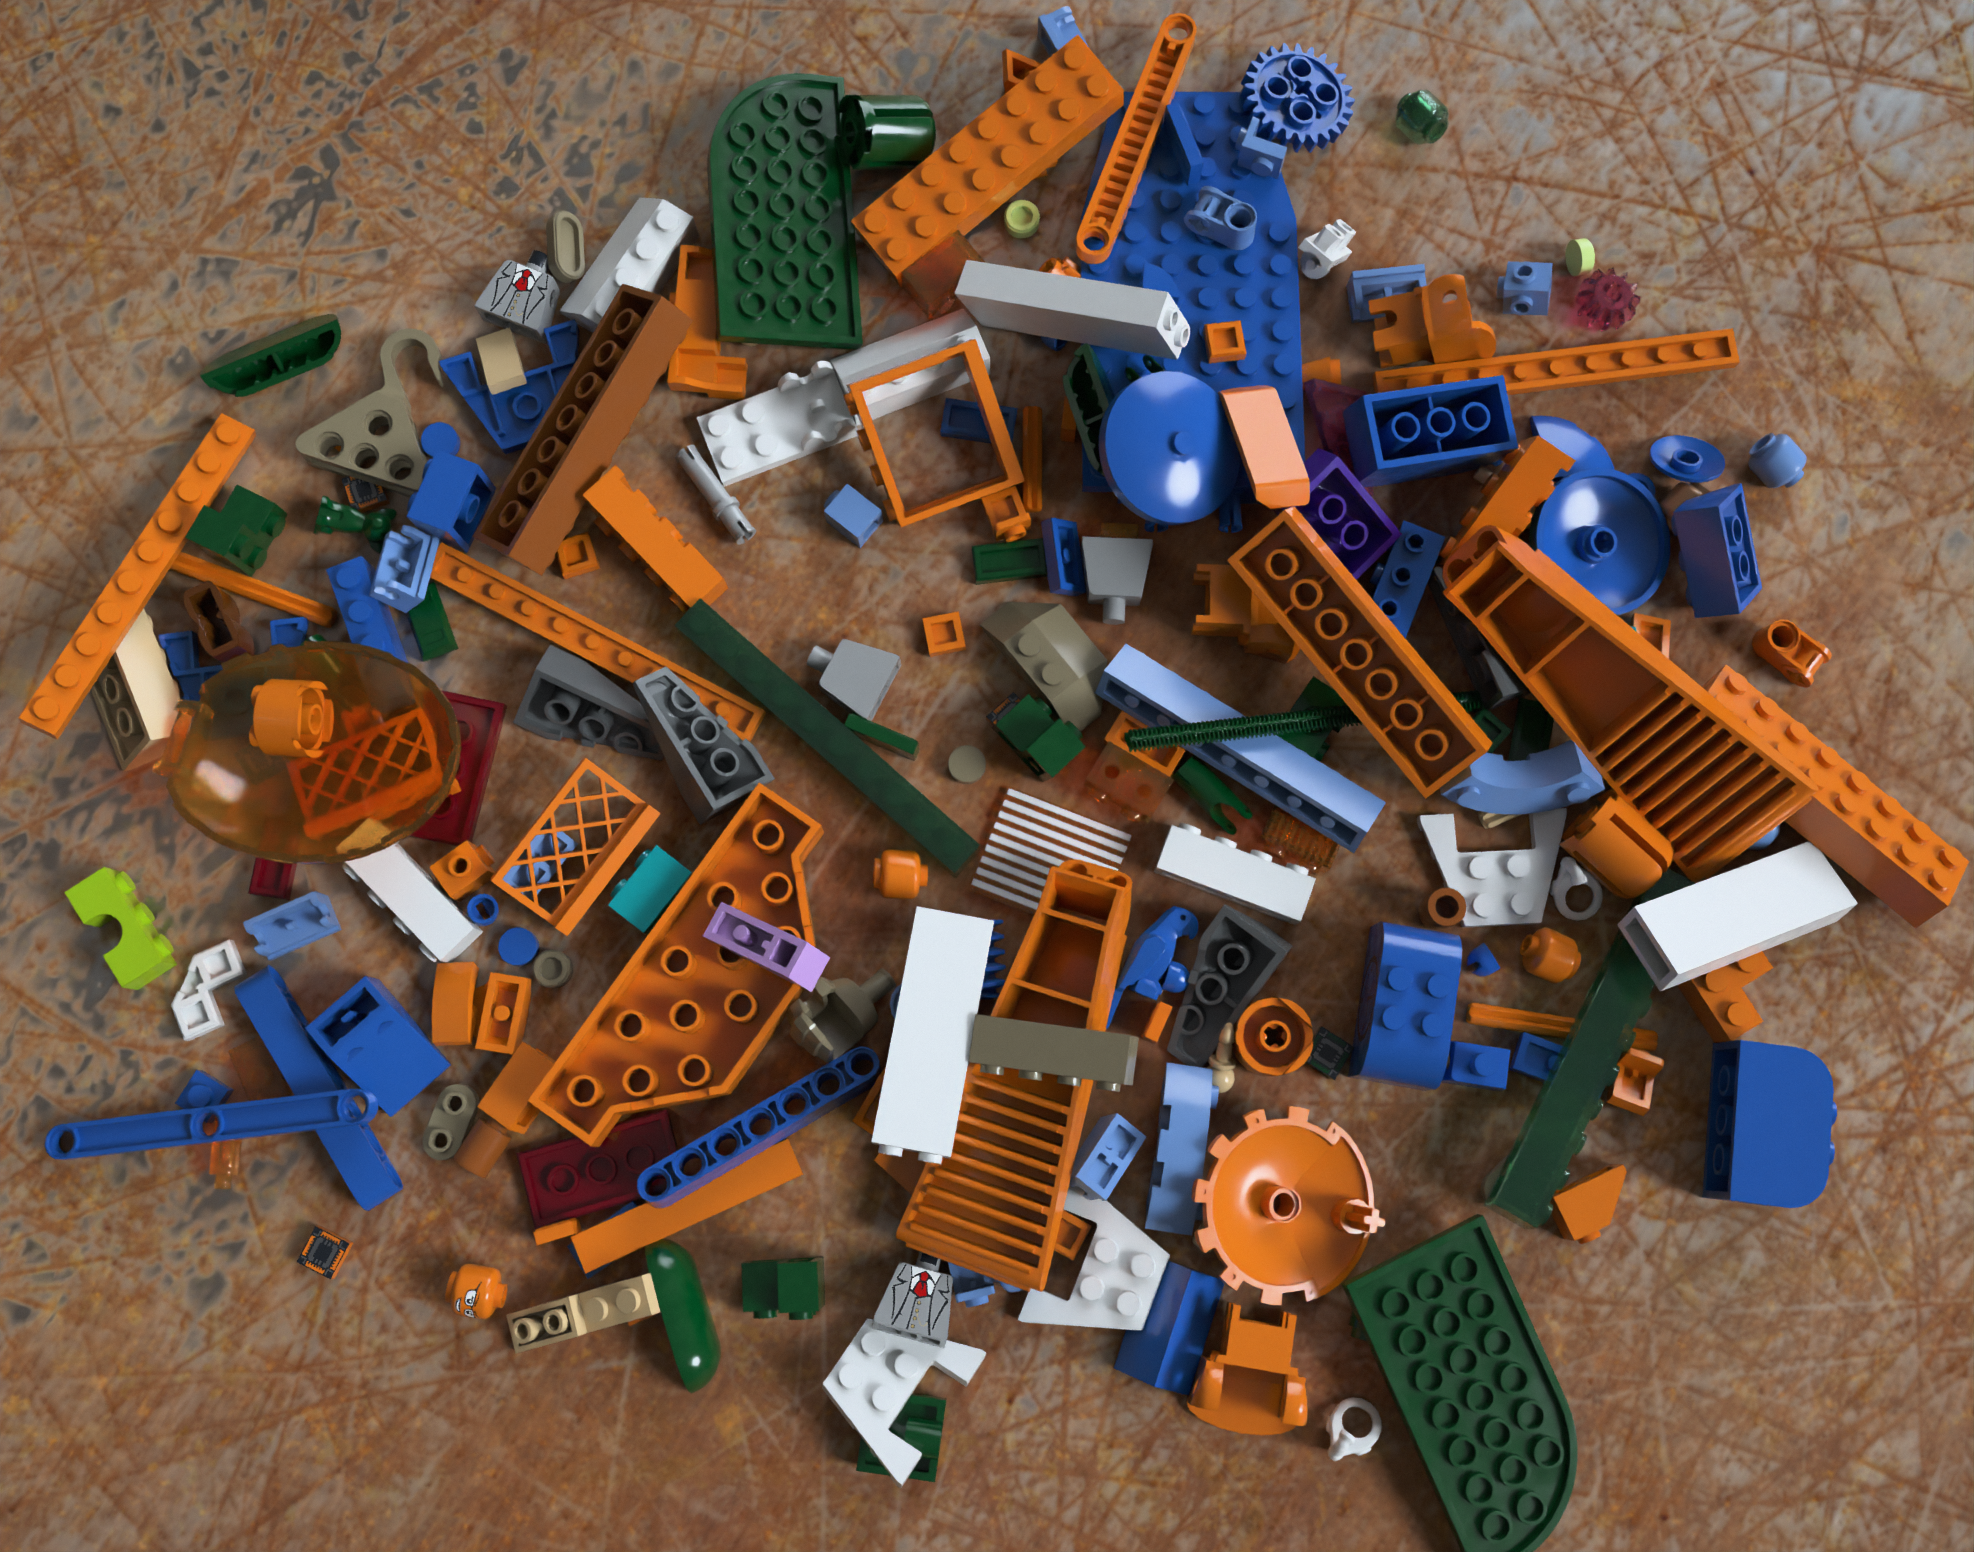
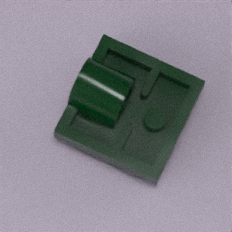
[856,1393,947,1482]

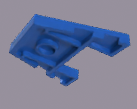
[439,319,579,454]
[159,617,309,742]

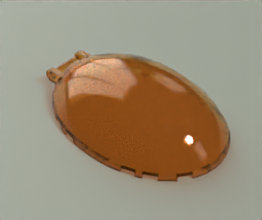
[152,641,461,864]

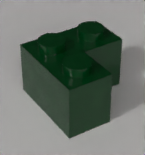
[185,485,288,577]
[991,694,1086,782]
[741,1257,825,1320]

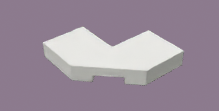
[171,939,247,1041]

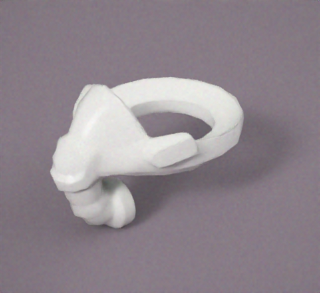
[1549,857,1603,921]
[1326,1397,1382,1461]

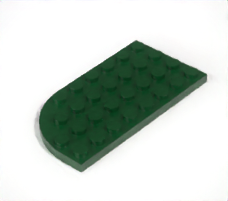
[707,73,863,350]
[1341,1214,1578,1552]

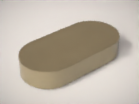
[546,211,585,283]

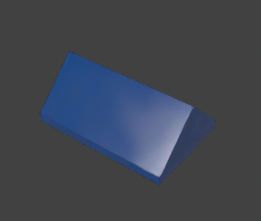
[1113,1260,1224,1395]

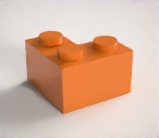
[1677,951,1773,1043]

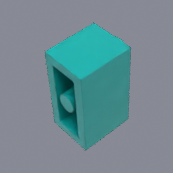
[608,845,693,935]

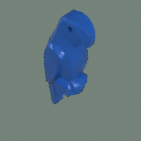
[1106,906,1198,1029]

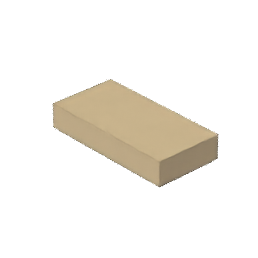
[476,327,527,395]

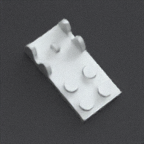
[697,361,858,487]

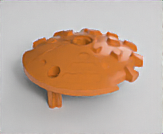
[1191,1106,1385,1305]

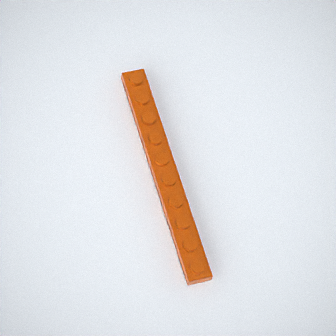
[1372,328,1740,395]
[19,413,256,740]
[430,542,766,742]

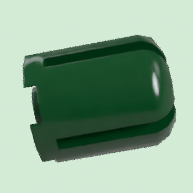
[834,95,936,170]

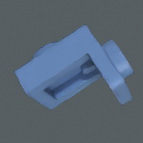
[1235,117,1287,179]
[948,1262,995,1308]

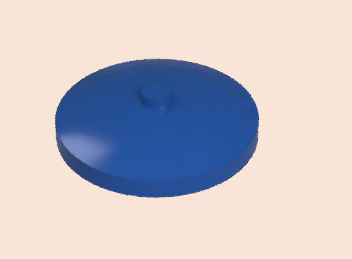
[1099,371,1241,525]
[1529,468,1670,615]

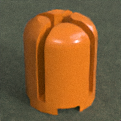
[1559,789,1674,899]

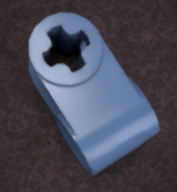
[1184,186,1257,250]

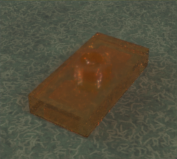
[228,1036,294,1101]

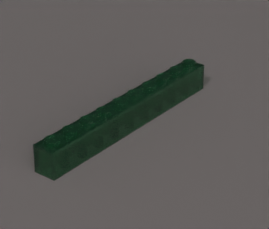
[675,598,980,879]
[1484,868,1696,1229]

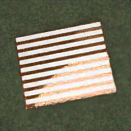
[967,786,1134,916]

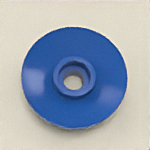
[1649,435,1725,483]

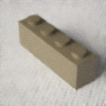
[969,1014,1139,1092]

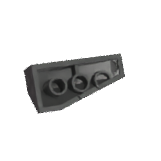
[1427,567,1531,711]
[513,645,664,761]
[633,667,775,825]
[1167,905,1293,1067]

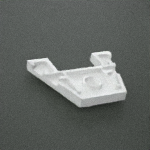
[1417,808,1567,928]
[1018,1186,1170,1330]
[822,1318,986,1488]

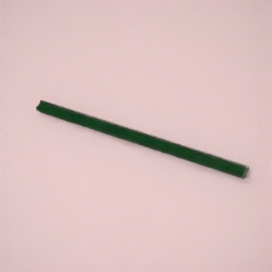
[1124,690,1483,752]

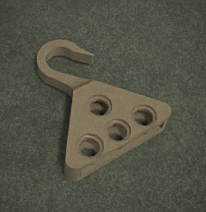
[295,328,443,498]

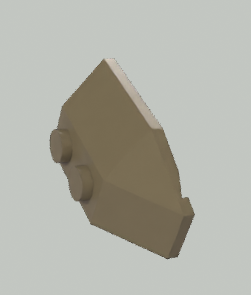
[980,602,1108,732]

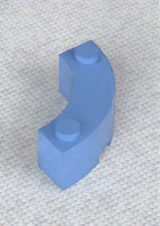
[1440,740,1605,815]
[1145,1062,1219,1236]

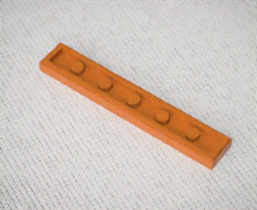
[571,1139,804,1274]

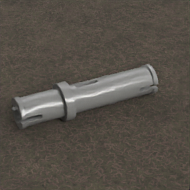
[675,445,756,545]

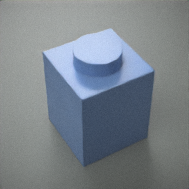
[824,484,883,548]

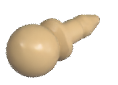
[1207,1022,1236,1093]

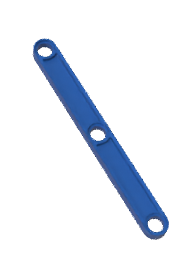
[45,1089,378,1160]

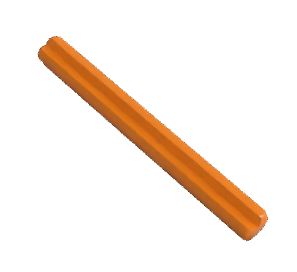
[170,552,338,628]
[1466,1002,1658,1052]

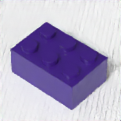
[1272,448,1402,580]

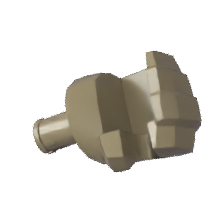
[786,968,896,1063]

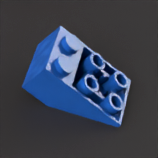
[305,976,451,1117]

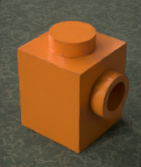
[429,840,495,902]

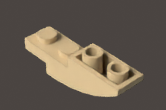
[506,1273,660,1353]

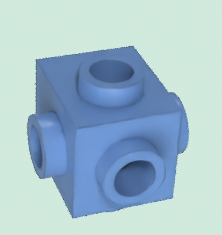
[1497,261,1553,316]

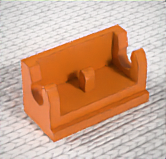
[477,1041,556,1134]

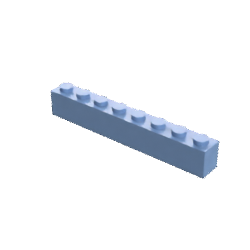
[1095,644,1386,853]

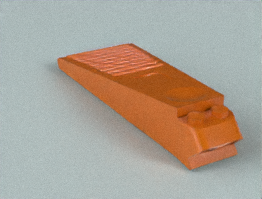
[1442,525,1819,884]
[896,859,1133,1292]

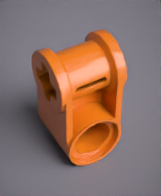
[1752,619,1832,688]

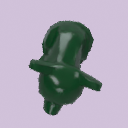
[313,496,397,554]

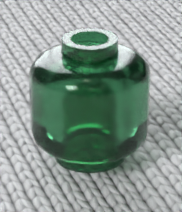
[1395,89,1449,145]

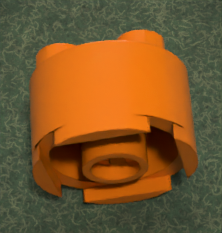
[249,679,334,758]
[1232,997,1313,1077]

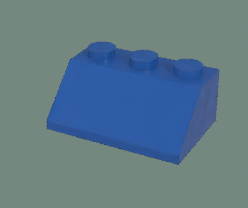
[1671,483,1762,618]

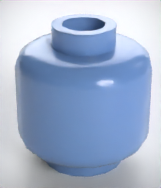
[1748,433,1807,488]

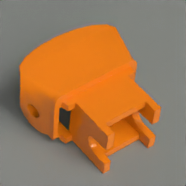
[1368,274,1496,369]
[1191,564,1300,664]
[1186,1301,1307,1436]

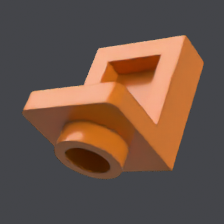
[981,485,1031,542]
[1606,1047,1664,1116]

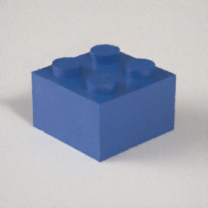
[407,449,496,553]

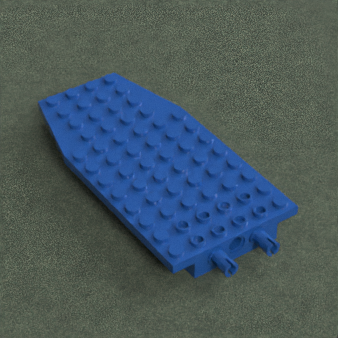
[1080,92,1305,533]

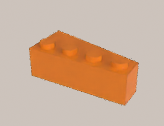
[1436,435,1576,569]
[583,465,728,618]

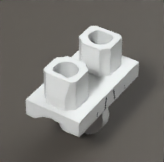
[1298,219,1356,279]

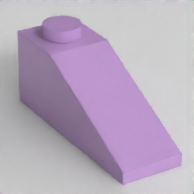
[703,902,830,992]

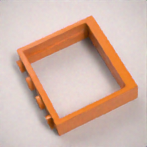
[843,339,1025,527]

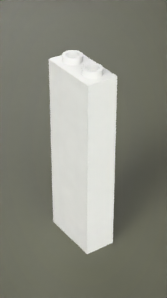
[955,260,1190,360]
[1617,841,1858,991]
[871,906,994,1164]

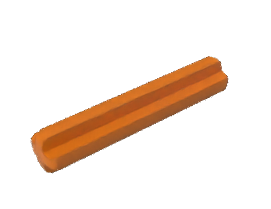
[1022,406,1042,513]

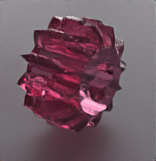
[1575,267,1641,332]

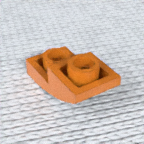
[432,962,479,1046]

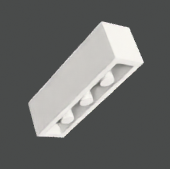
[337,821,483,963]
[1154,823,1316,925]

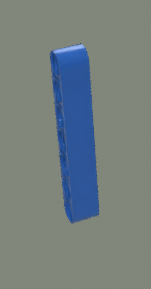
[234,965,403,1211]
[637,1046,882,1208]

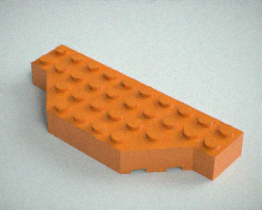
[527,782,824,1147]

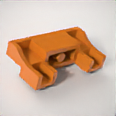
[667,245,748,400]

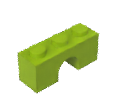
[64,867,177,990]

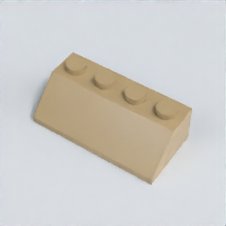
[91,608,194,772]

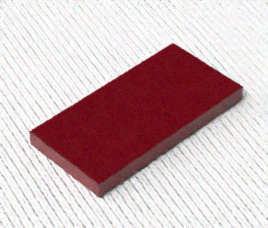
[395,688,507,847]
[516,1110,685,1229]

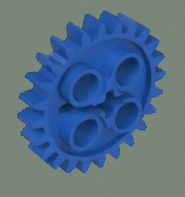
[1240,43,1355,153]

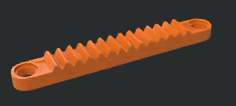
[1075,13,1197,264]

